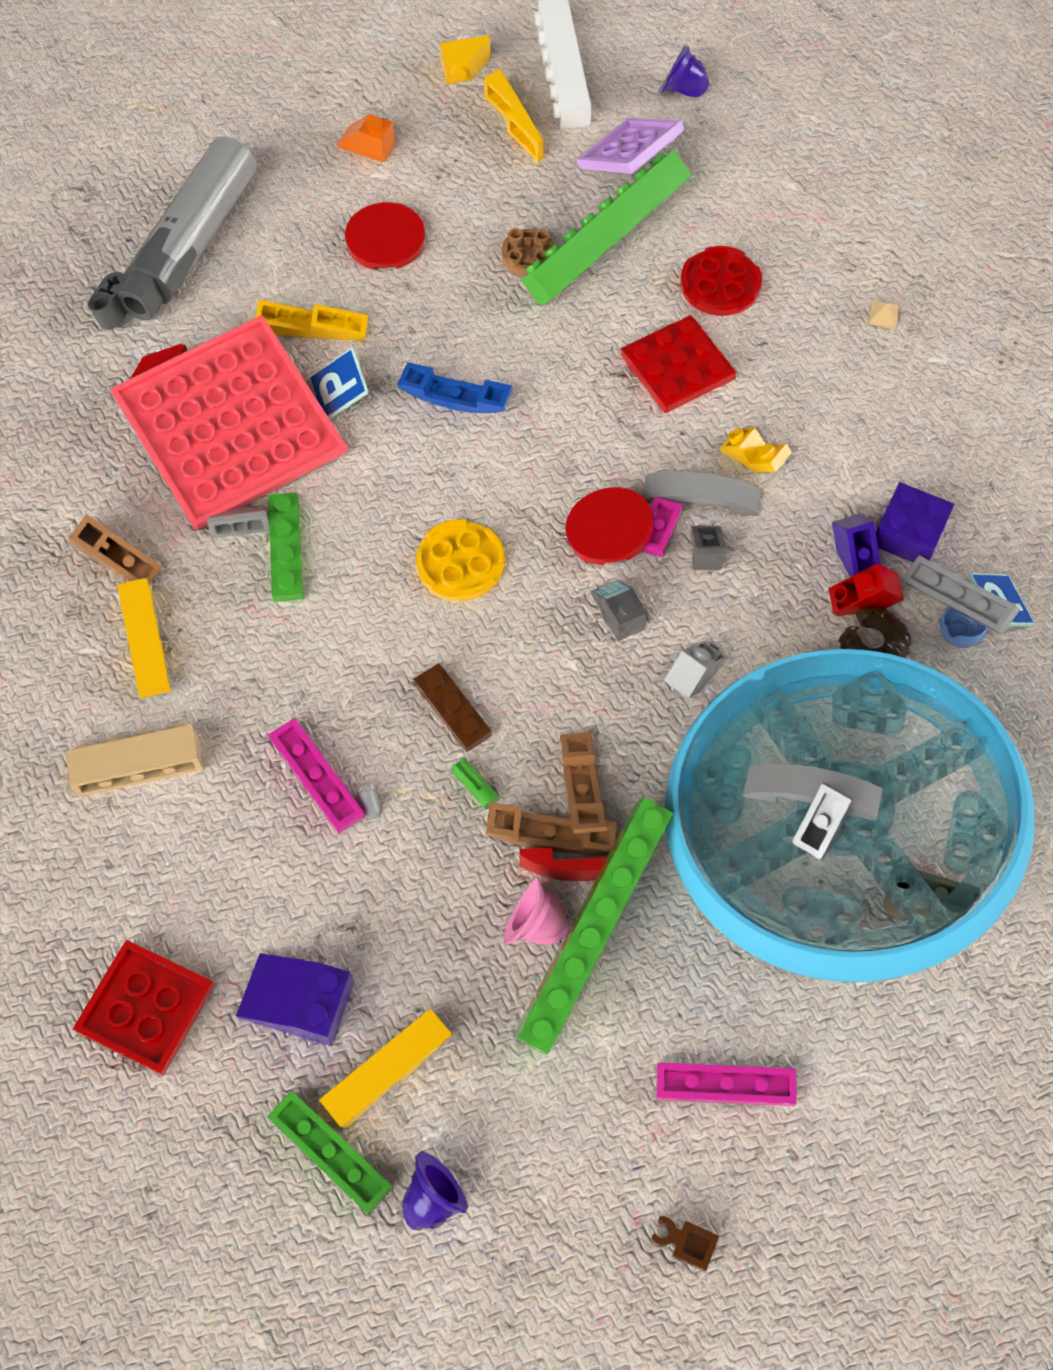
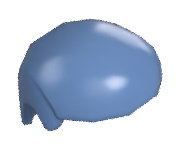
[939,608,989,648]

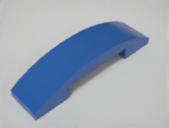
[397,362,513,413]

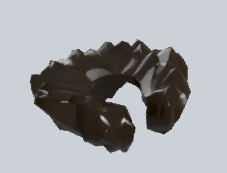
[838,606,912,659]

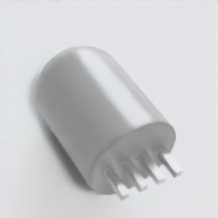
[358,784,381,820]

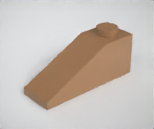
[68,514,162,585]

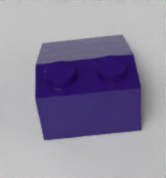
[236,953,354,1046]

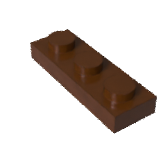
[414,663,492,753]

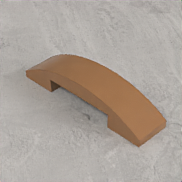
[560,732,607,834]
[486,802,617,854]

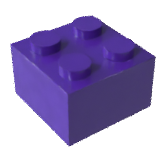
[876,482,955,563]

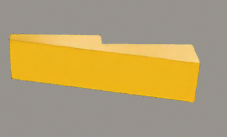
[484,69,543,162]
[255,299,368,341]
[117,578,171,699]
[319,1008,453,1128]

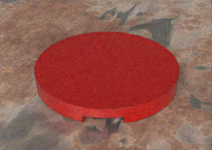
[345,202,425,270]
[680,246,762,316]
[565,487,654,565]

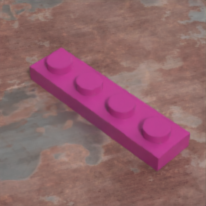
[268,718,365,835]
[656,1062,797,1107]

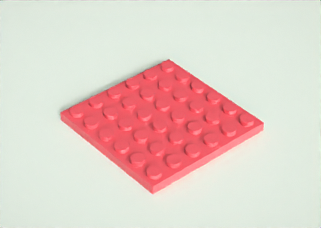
[110,315,348,531]

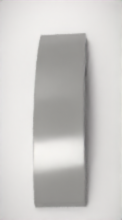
[643,472,761,516]
[743,764,882,821]

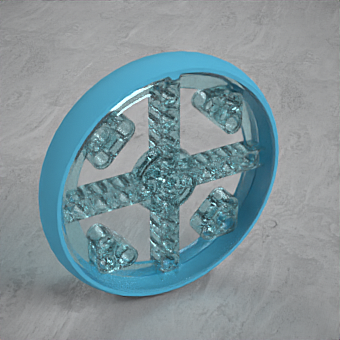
[665,649,1035,982]

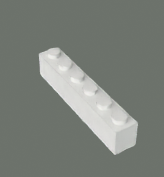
[534,0,591,129]

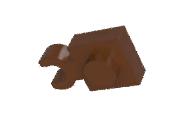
[650,1216,719,1272]

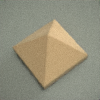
[868,301,899,329]

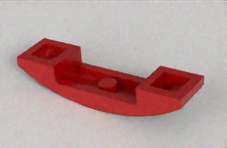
[519,848,607,881]

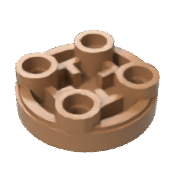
[502,228,554,276]

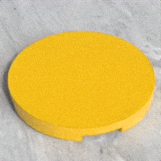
[416,519,505,601]

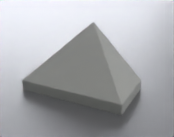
[207,506,269,539]

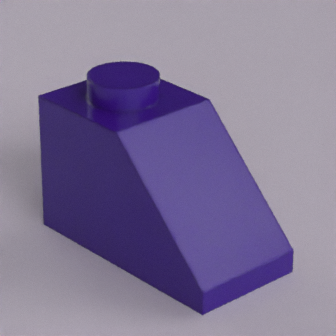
[832,514,881,577]

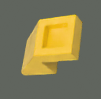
[720,428,792,473]

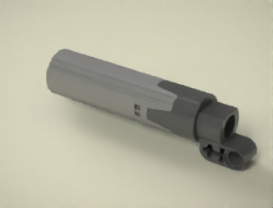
[88,137,257,330]

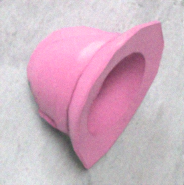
[503,877,570,946]

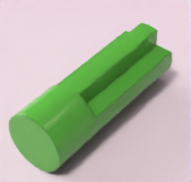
[452,758,499,809]

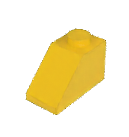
[440,35,490,84]

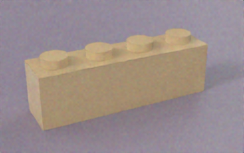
[65,724,203,797]

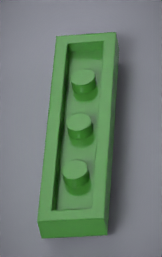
[268,492,303,602]
[267,1090,393,1215]

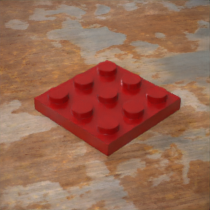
[621,315,737,414]
[72,939,215,1076]

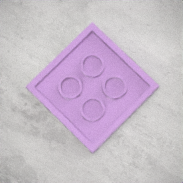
[576,118,684,174]

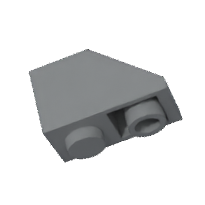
[664,641,728,698]

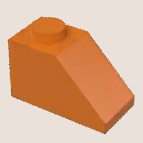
[337,114,395,162]

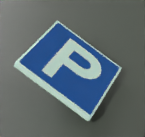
[309,348,369,419]
[967,573,1035,627]

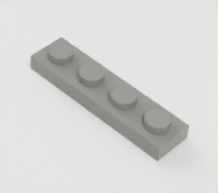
[902,555,1020,635]

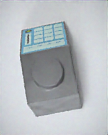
[591,580,647,641]

